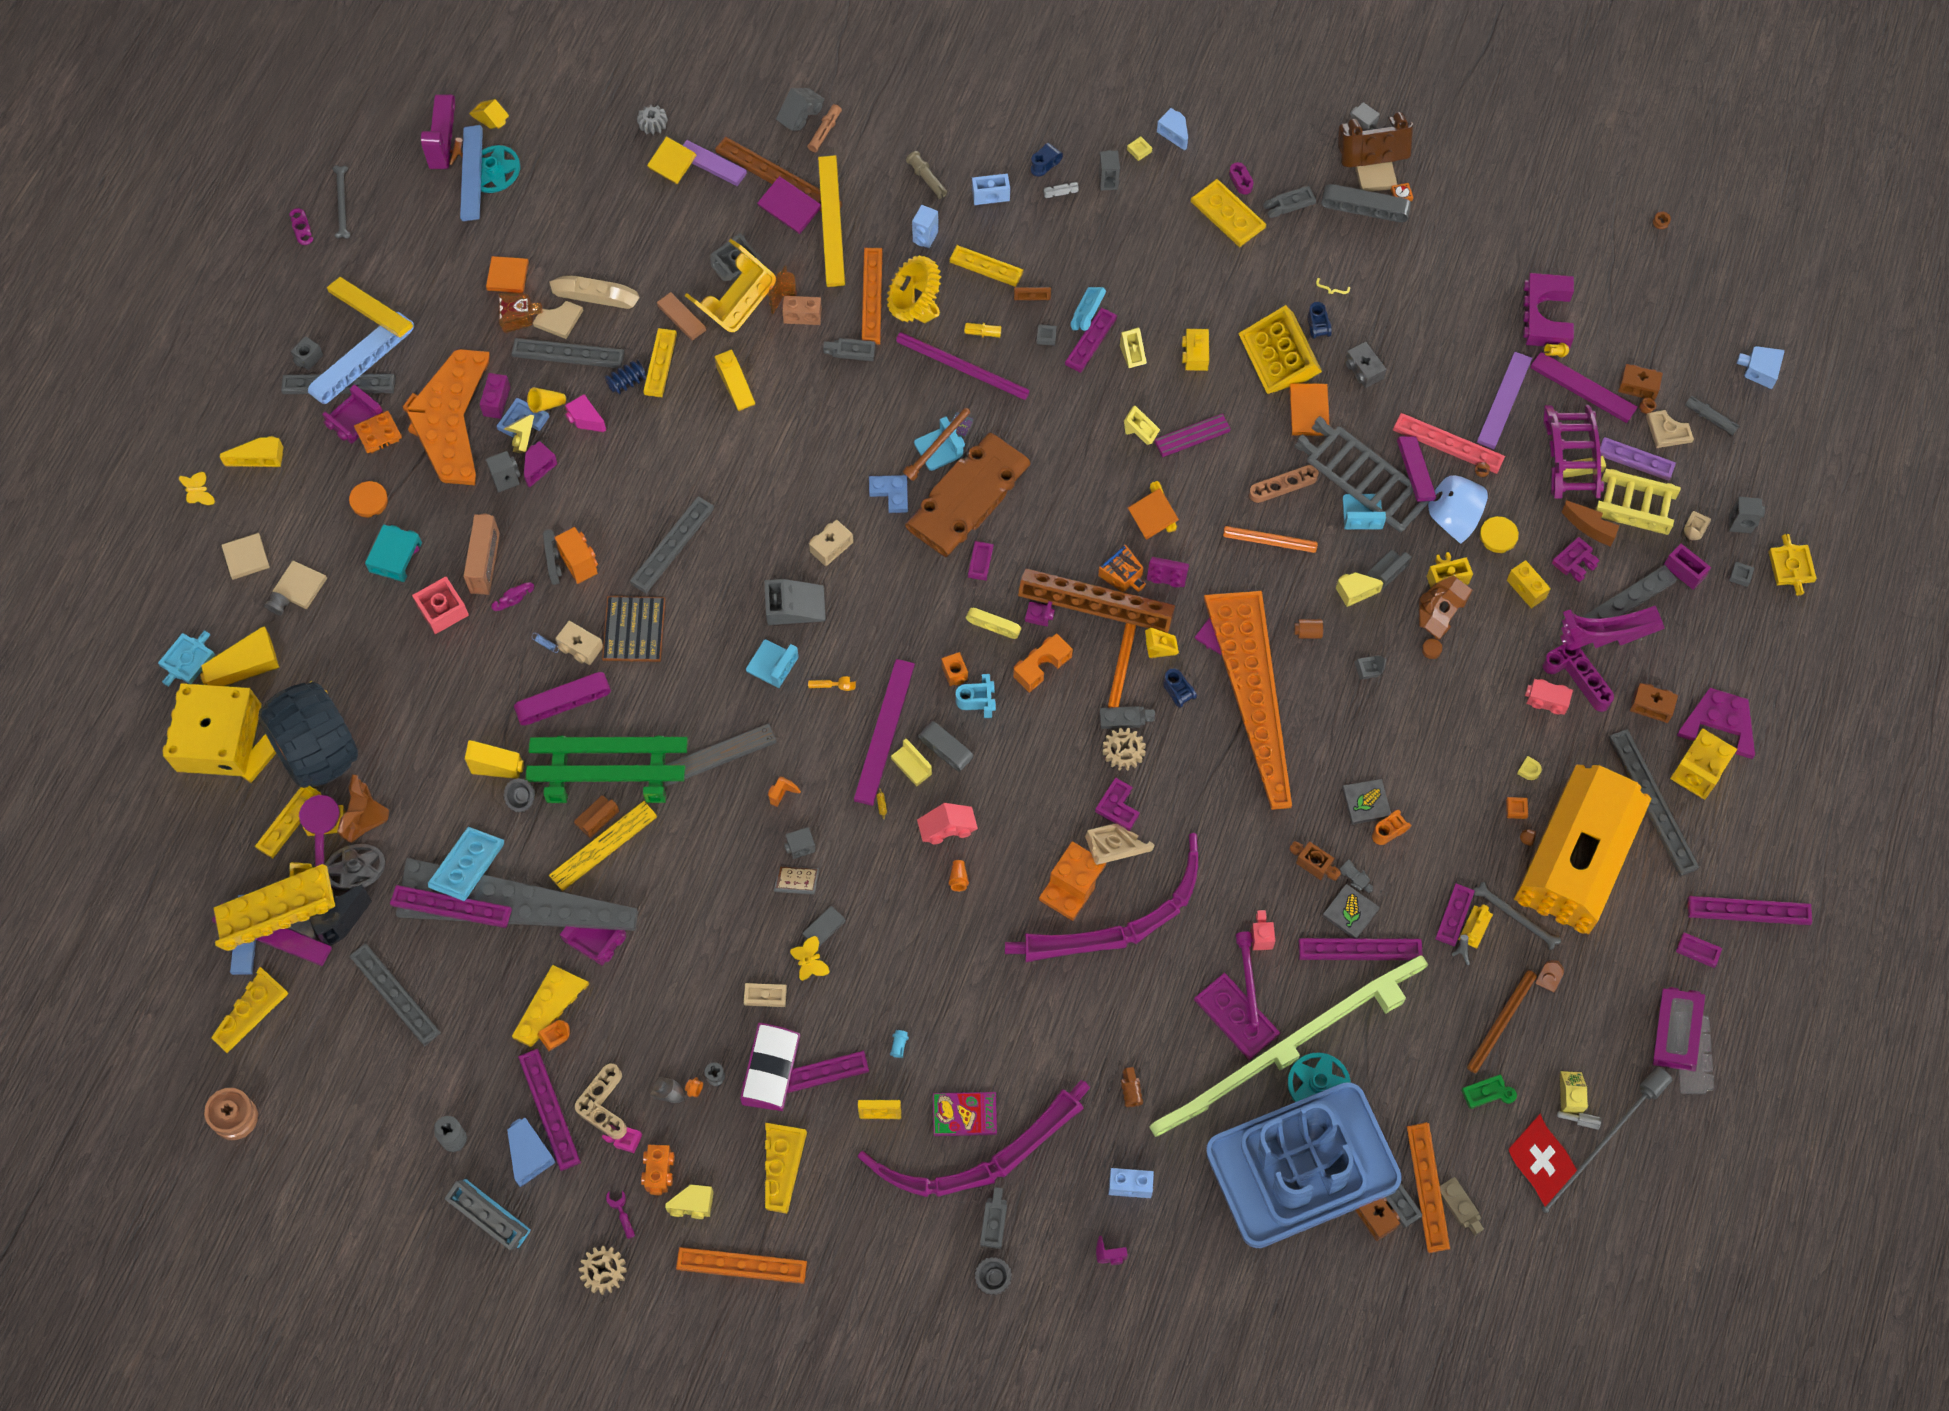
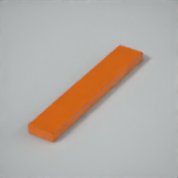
[862,248,882,344]
[1407,1122,1450,1253]
[676,1247,807,1284]

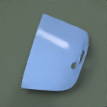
[1428,475,1488,544]

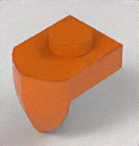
[768,777,801,807]
[537,1020,570,1051]

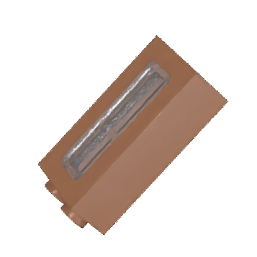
[464,513,500,595]

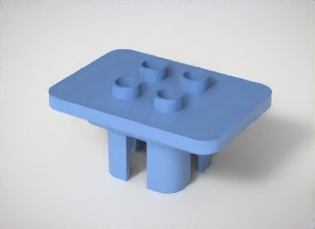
[1207,1083,1401,1248]

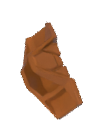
[1419,575,1472,640]
[337,775,389,843]

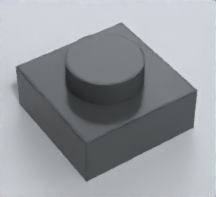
[1037,325,1057,346]
[1729,562,1754,587]

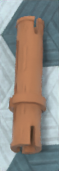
[807,104,842,153]

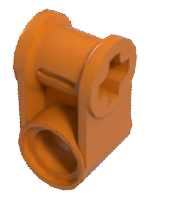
[1372,809,1412,845]

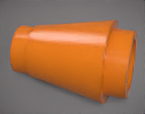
[949,860,969,892]

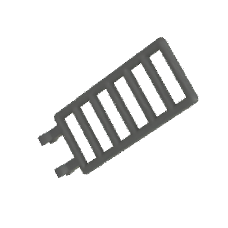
[1294,416,1430,532]

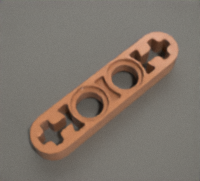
[1249,465,1319,503]

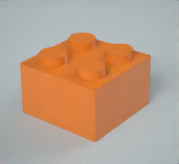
[554,527,598,584]

